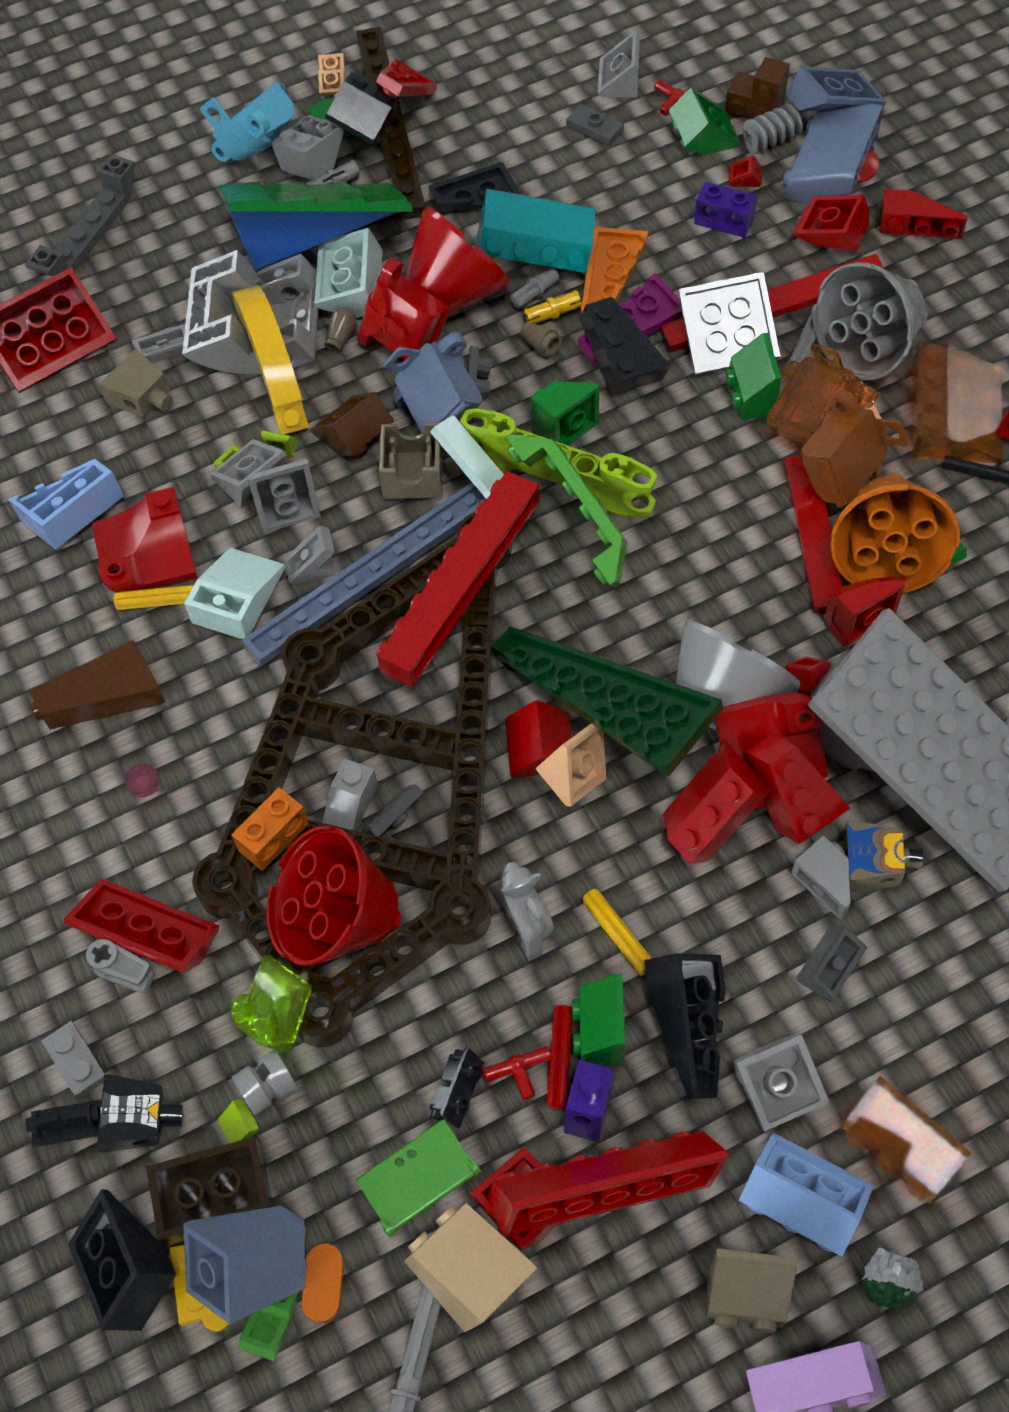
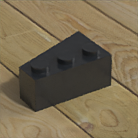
[580,297,671,396]

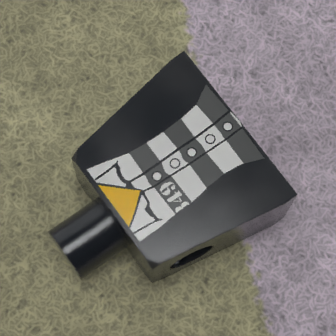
[97,1075,183,1152]

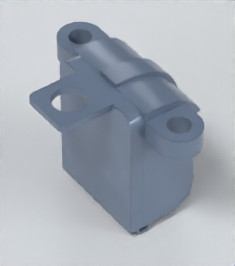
[383,332,482,433]

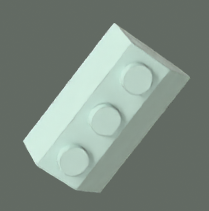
[314,228,382,318]

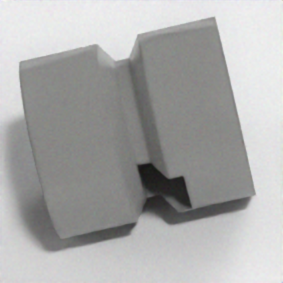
[231,1049,298,1116]

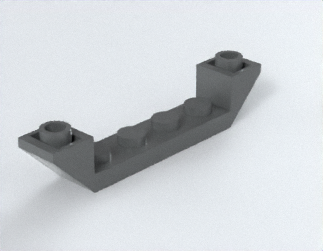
[25,154,136,276]

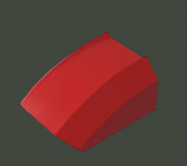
[791,195,870,251]
[823,577,905,648]

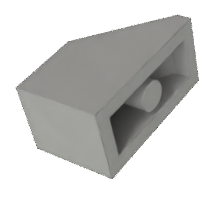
[322,758,378,831]
[791,836,850,920]

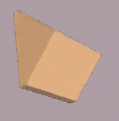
[536,723,606,807]

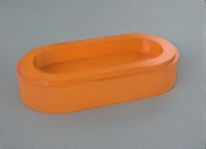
[302,1243,344,1324]

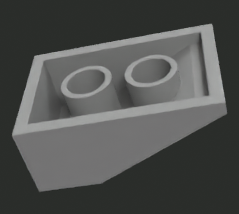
[247,458,321,533]

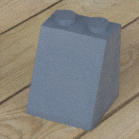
[183,1206,307,1324]

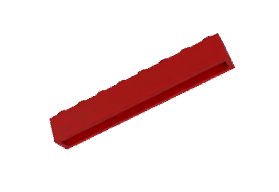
[376,471,539,688]

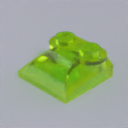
[231,955,312,1052]

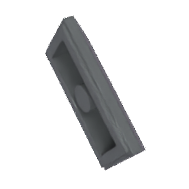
[796,925,867,1002]

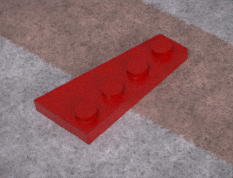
[376,58,438,98]

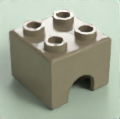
[379,423,443,499]

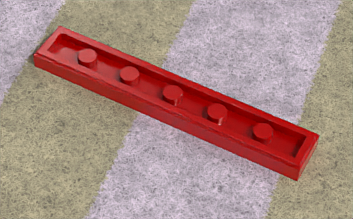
[785,456,842,613]

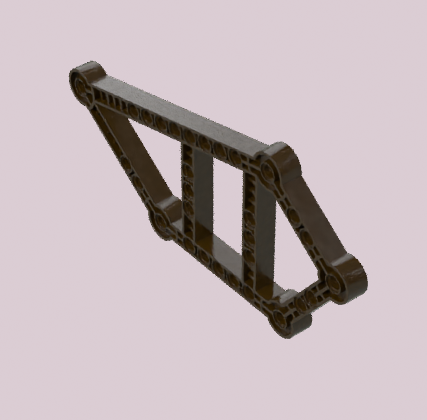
[192,512,512,1048]

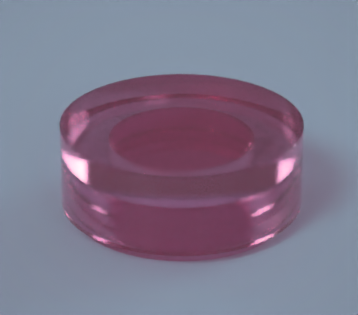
[125,763,159,797]

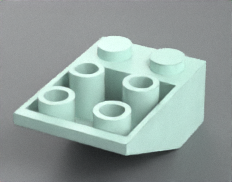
[184,548,286,639]

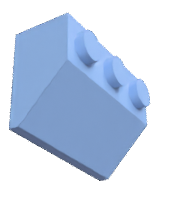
[739,1133,874,1256]

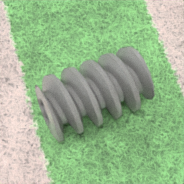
[743,103,803,155]

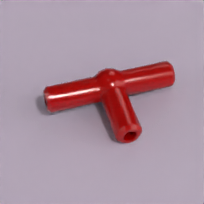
[654,80,685,116]
[482,1046,551,1100]

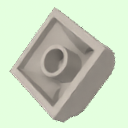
[733,1034,830,1132]

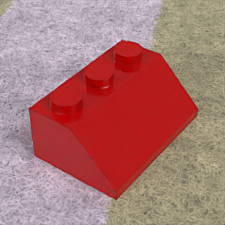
[663,742,771,864]

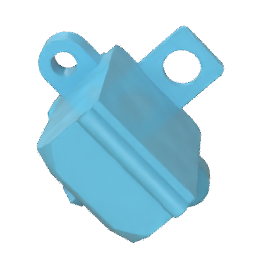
[200,82,295,162]

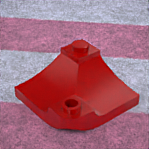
[91,487,198,592]
[715,692,828,809]

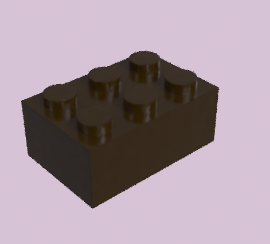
[146,1137,274,1249]

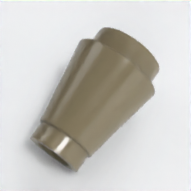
[324,308,357,353]
[520,322,562,356]

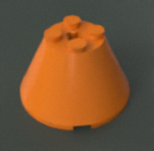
[831,473,960,593]

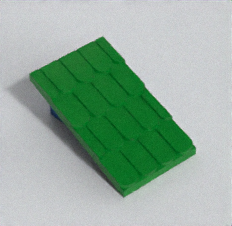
[218,181,413,271]

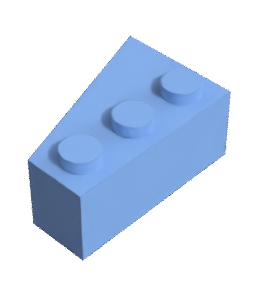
[8,459,124,550]

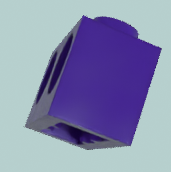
[694,182,757,238]

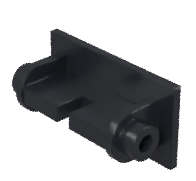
[429,1047,484,1129]
[25,1099,102,1148]

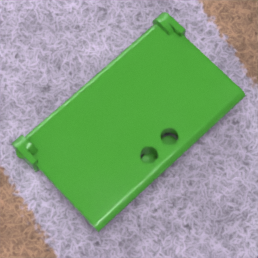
[355,1119,482,1237]

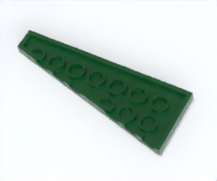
[492,626,723,776]

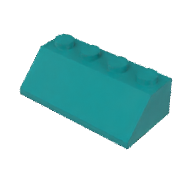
[475,189,595,273]

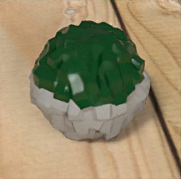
[862,1248,924,1311]

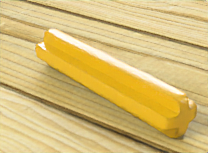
[114,585,194,610]
[583,889,651,976]

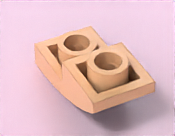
[318,53,345,96]

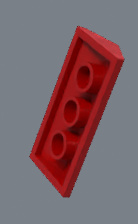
[64,878,219,973]

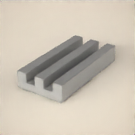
[132,324,185,363]

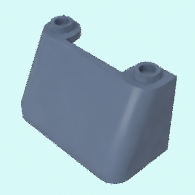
[782,103,884,205]

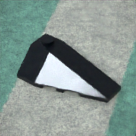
[644,953,726,1099]

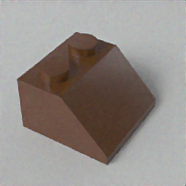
[310,392,394,457]

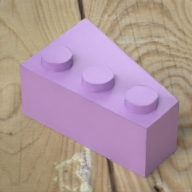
[746,1341,887,1412]

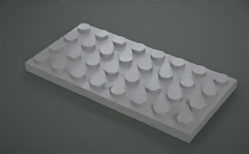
[807,608,1009,892]

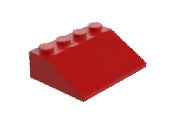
[0,267,117,393]

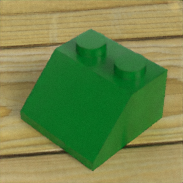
[669,88,741,156]
[725,332,781,420]
[531,381,600,446]
[572,974,625,1066]

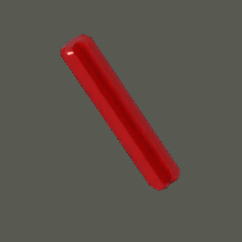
[547,1005,573,1110]

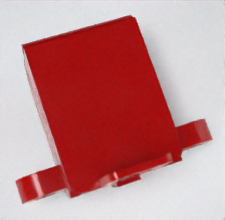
[357,257,450,360]

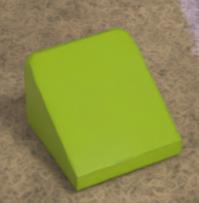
[261,431,298,457]

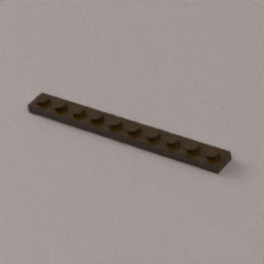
[356,27,426,218]

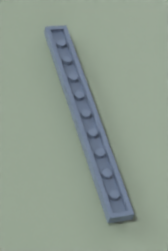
[241,482,486,667]

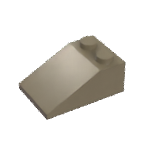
[706,1248,797,1333]

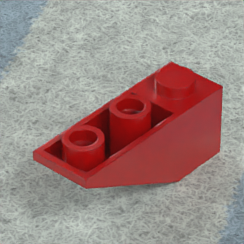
[879,189,968,239]

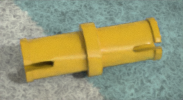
[523,290,582,324]

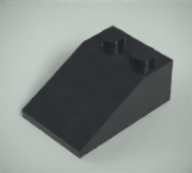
[68,1189,176,1331]

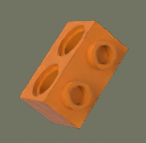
[231,787,309,871]

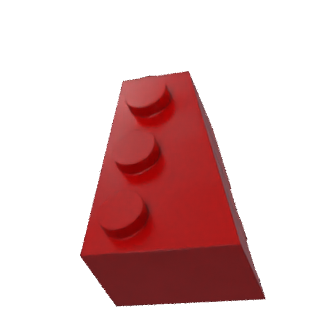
[746,734,851,844]

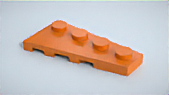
[581,227,648,315]

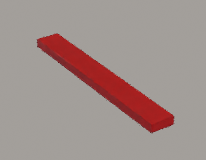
[661,253,884,352]

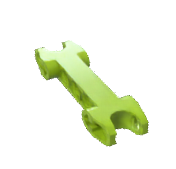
[460,408,658,518]

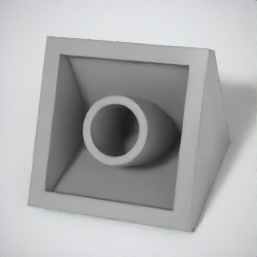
[598,29,640,98]
[210,439,286,508]

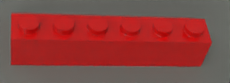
[488,1131,729,1238]

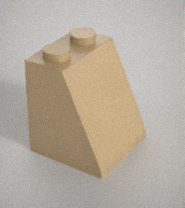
[404,1203,537,1332]

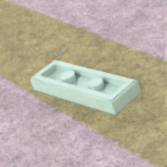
[430,415,504,499]

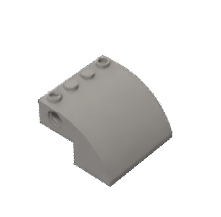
[182,250,318,375]

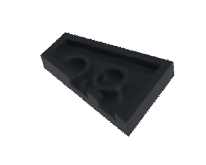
[428,162,521,212]

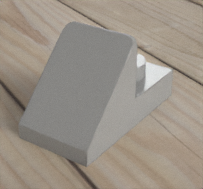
[284,525,335,585]

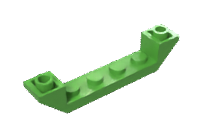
[506,434,627,588]

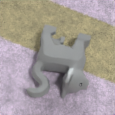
[500,862,554,961]

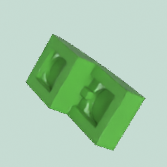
[238,1291,301,1361]

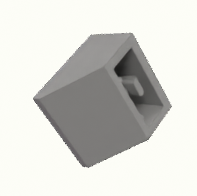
[271,115,344,181]

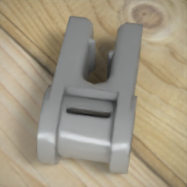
[86,939,155,993]

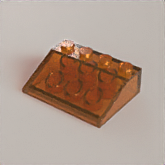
[911,342,1003,464]

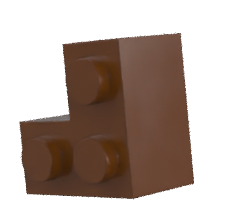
[725,57,790,119]

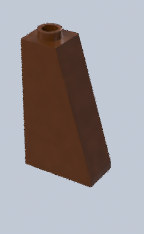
[29,640,165,730]

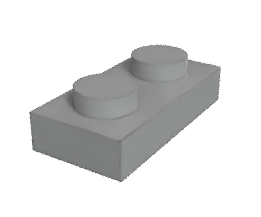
[41,1021,106,1100]

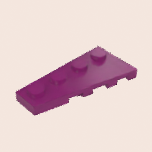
[578,273,683,364]

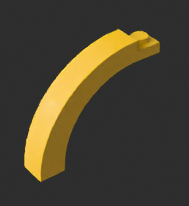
[231,285,309,435]

